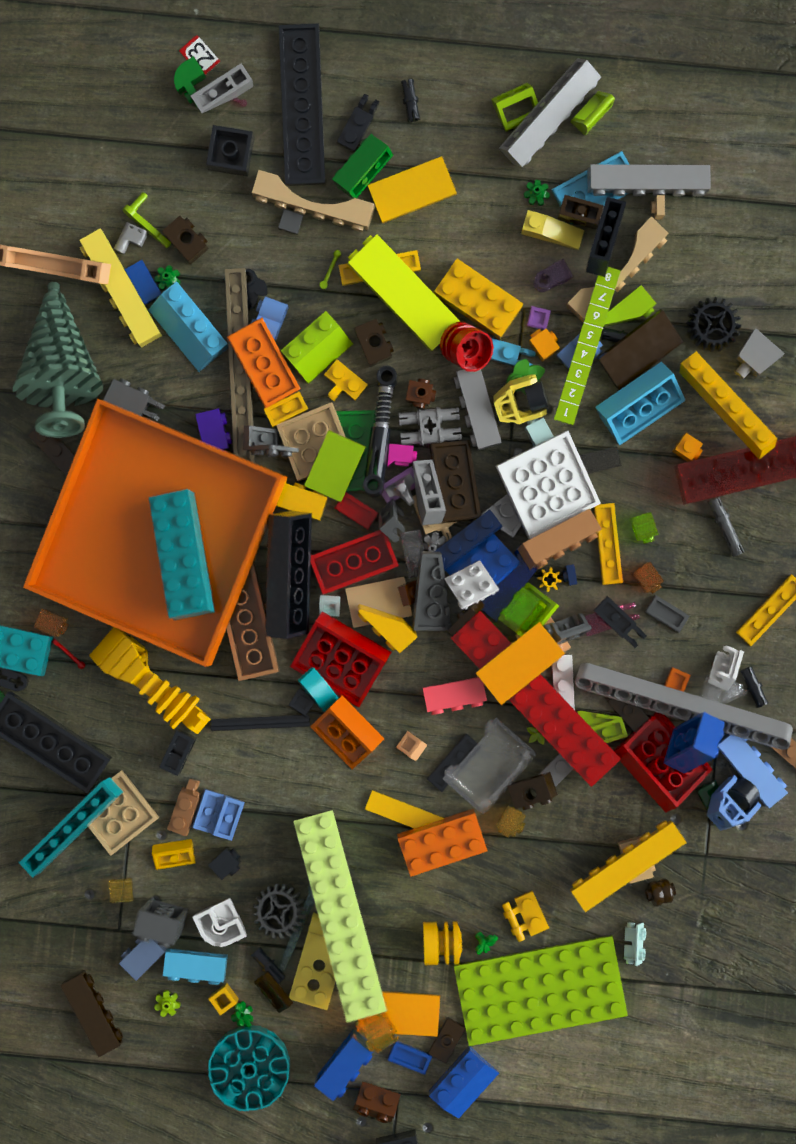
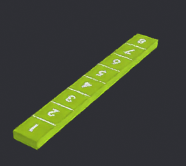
[554,267,621,426]

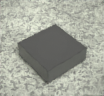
[278,209,304,235]

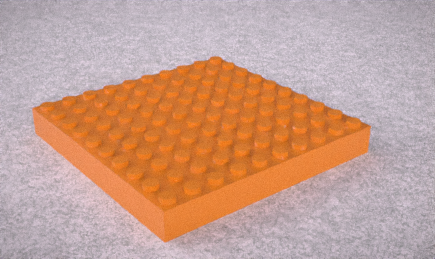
[23,399,287,667]

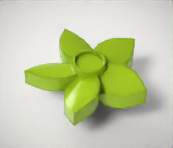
[527,727,545,745]

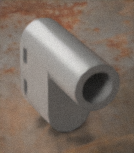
[114,222,147,254]

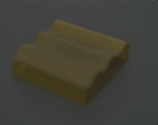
[109,878,134,903]

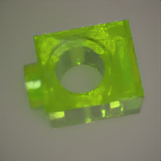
[630,512,659,544]

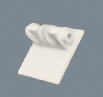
[444,561,499,609]

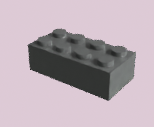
[133,899,189,947]

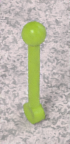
[320,250,341,289]

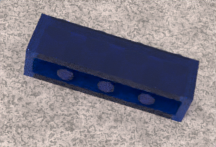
[481,544,537,621]

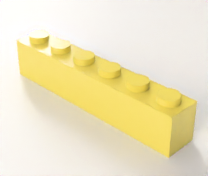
[79,228,162,348]

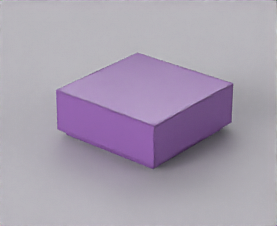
[526,306,551,330]

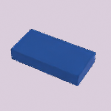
[125,260,161,305]
[387,1040,432,1075]

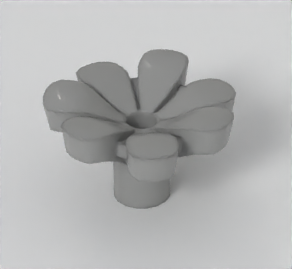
[422,532,447,551]

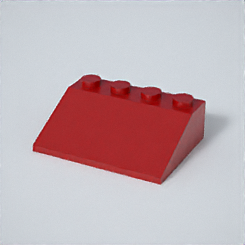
[290,611,392,707]
[614,712,713,813]

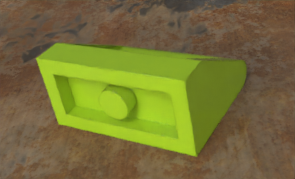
[491,83,538,132]
[570,91,615,135]

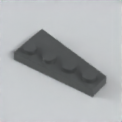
[412,551,452,631]

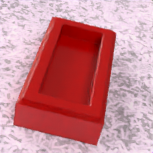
[334,492,379,530]

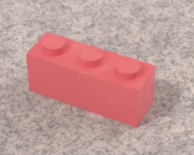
[423,677,487,715]

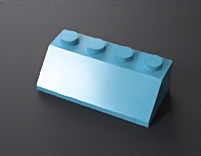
[148,281,229,372]
[595,362,685,445]

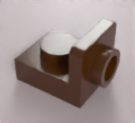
[398,580,417,606]

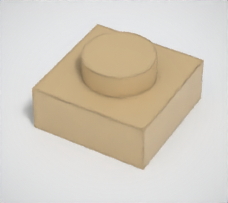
[651,195,665,219]

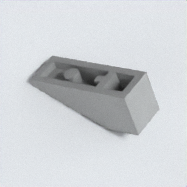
[191,63,254,113]
[413,459,446,525]

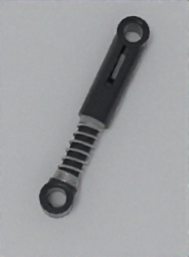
[363,366,397,498]

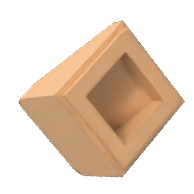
[396,731,427,761]

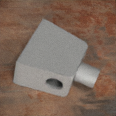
[735,329,785,379]

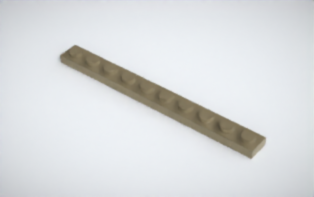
[225,268,255,463]

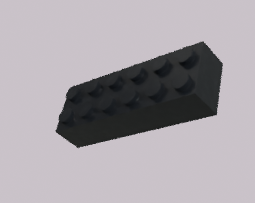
[265,511,312,639]
[0,691,112,794]

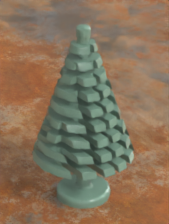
[13,282,103,438]

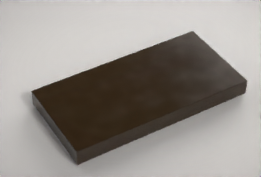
[597,309,683,390]
[429,440,481,523]

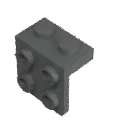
[243,426,299,457]

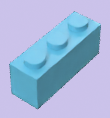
[163,948,228,985]

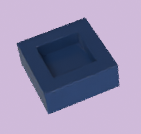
[562,564,578,586]

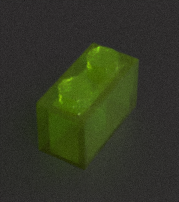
[498,587,547,637]

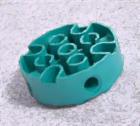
[208,1025,290,1111]

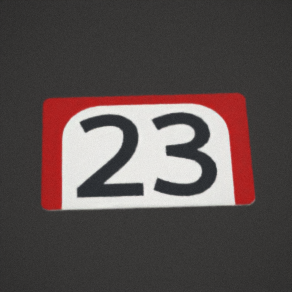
[179,35,220,75]

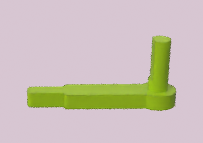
[122,192,171,248]

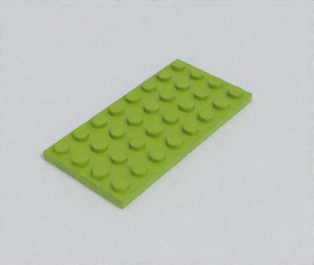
[454,935,628,1046]

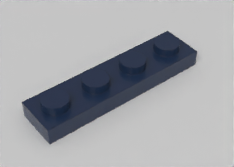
[436,510,503,571]

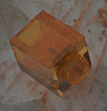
[631,562,664,594]
[34,609,68,637]

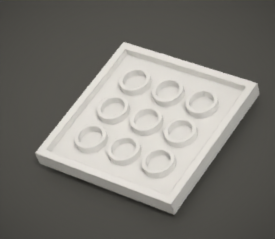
[496,431,601,539]

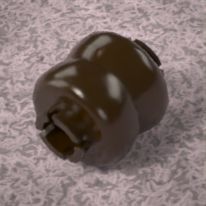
[645,878,676,906]

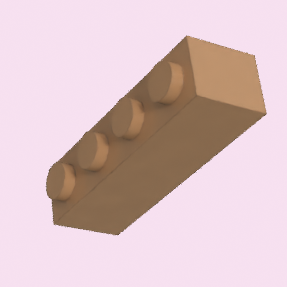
[518,508,602,570]

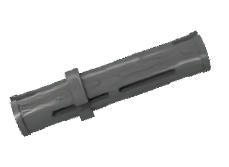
[708,497,745,557]

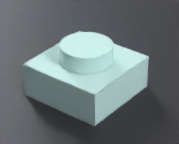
[319,595,340,617]

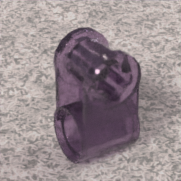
[534,259,574,292]

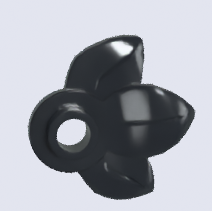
[246,269,268,309]

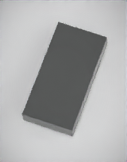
[644,595,690,633]

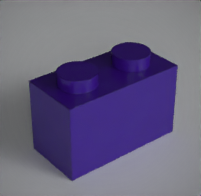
[195,408,232,450]

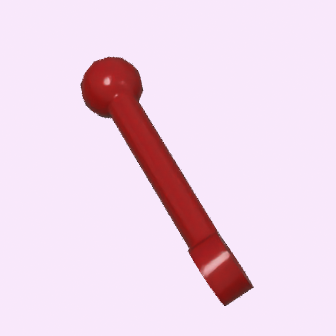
[52,638,85,669]

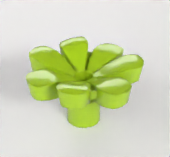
[154,990,181,1017]

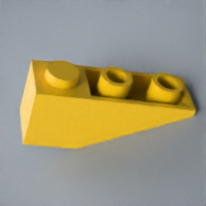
[358,604,417,653]

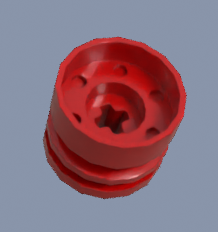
[440,322,494,372]

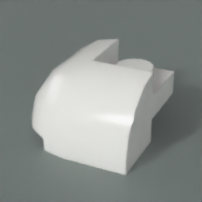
[193,898,247,947]

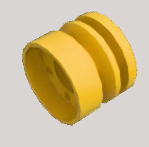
[423,921,462,965]

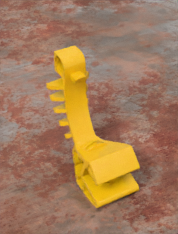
[89,627,211,734]

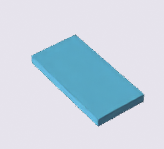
[551,151,629,225]

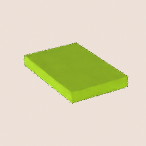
[304,430,366,502]

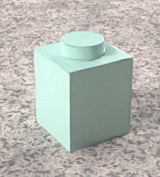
[525,417,554,446]

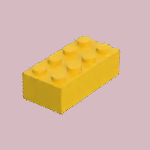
[434,258,523,340]

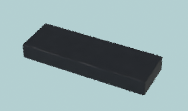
[427,733,481,792]

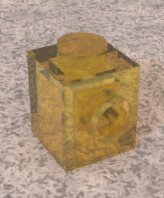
[496,804,526,838]

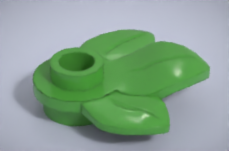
[507,359,545,395]

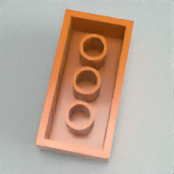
[397,809,488,877]

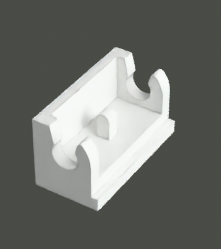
[708,646,744,692]

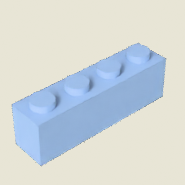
[718,734,788,808]

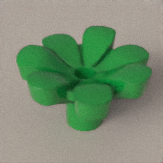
[524,180,550,206]
[154,265,181,290]
[475,932,498,955]
[231,1001,253,1027]

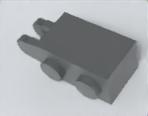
[104,378,165,421]

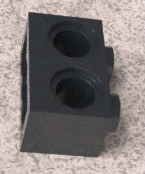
[159,729,197,776]

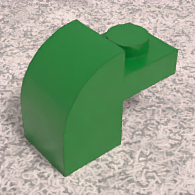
[174,56,206,107]

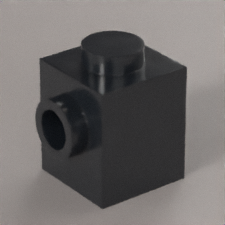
[208,847,241,880]

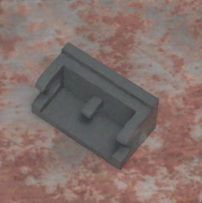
[379,498,405,543]
[543,613,592,645]

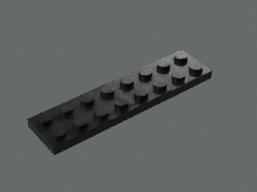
[279,23,326,186]

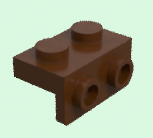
[353,1081,401,1123]

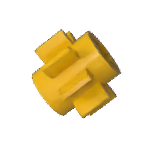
[537,567,562,592]

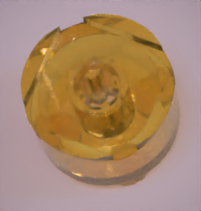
[355,1012,400,1053]

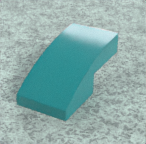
[298,667,339,712]

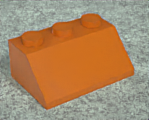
[310,696,384,770]

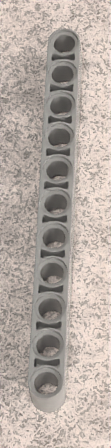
[575,663,793,750]

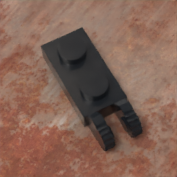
[337,94,380,152]
[593,596,647,648]

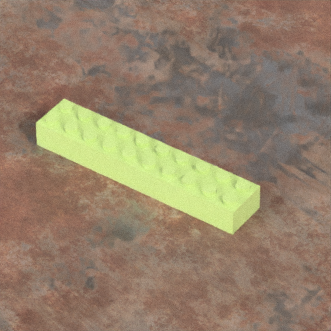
[293,810,387,1023]

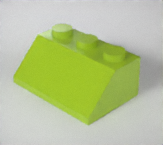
[281,311,353,384]

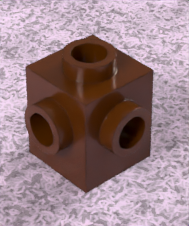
[406,379,436,409]

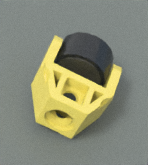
[493,374,549,425]

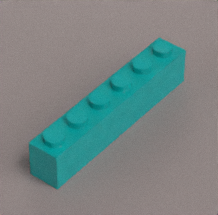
[19,777,123,878]

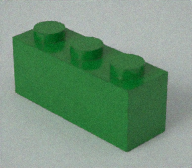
[332,134,393,199]

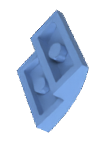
[191,788,245,841]

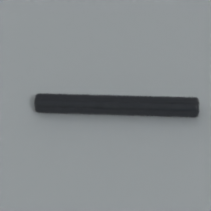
[210,715,310,731]

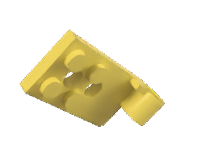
[289,912,336,1010]

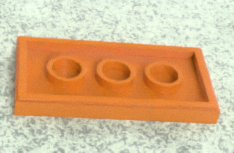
[226,318,301,408]

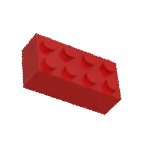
[311,530,399,595]

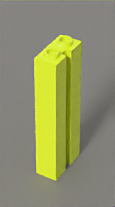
[347,234,460,351]

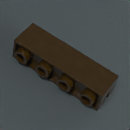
[60,971,123,1057]

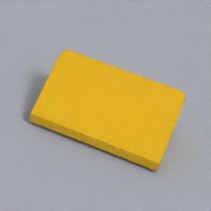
[152,839,196,870]

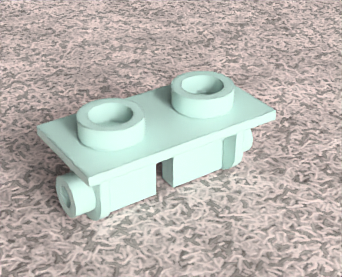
[624,922,646,966]

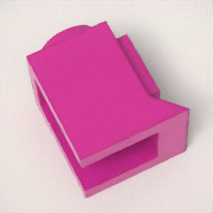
[387,444,417,468]

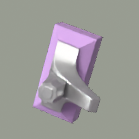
[381,467,415,506]

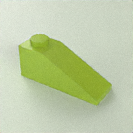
[604,285,657,327]

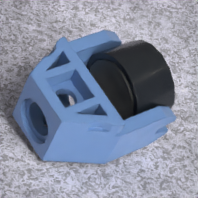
[707,775,761,831]

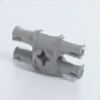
[399,407,462,446]

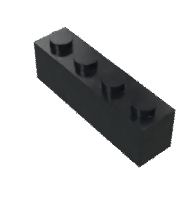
[586,197,626,277]

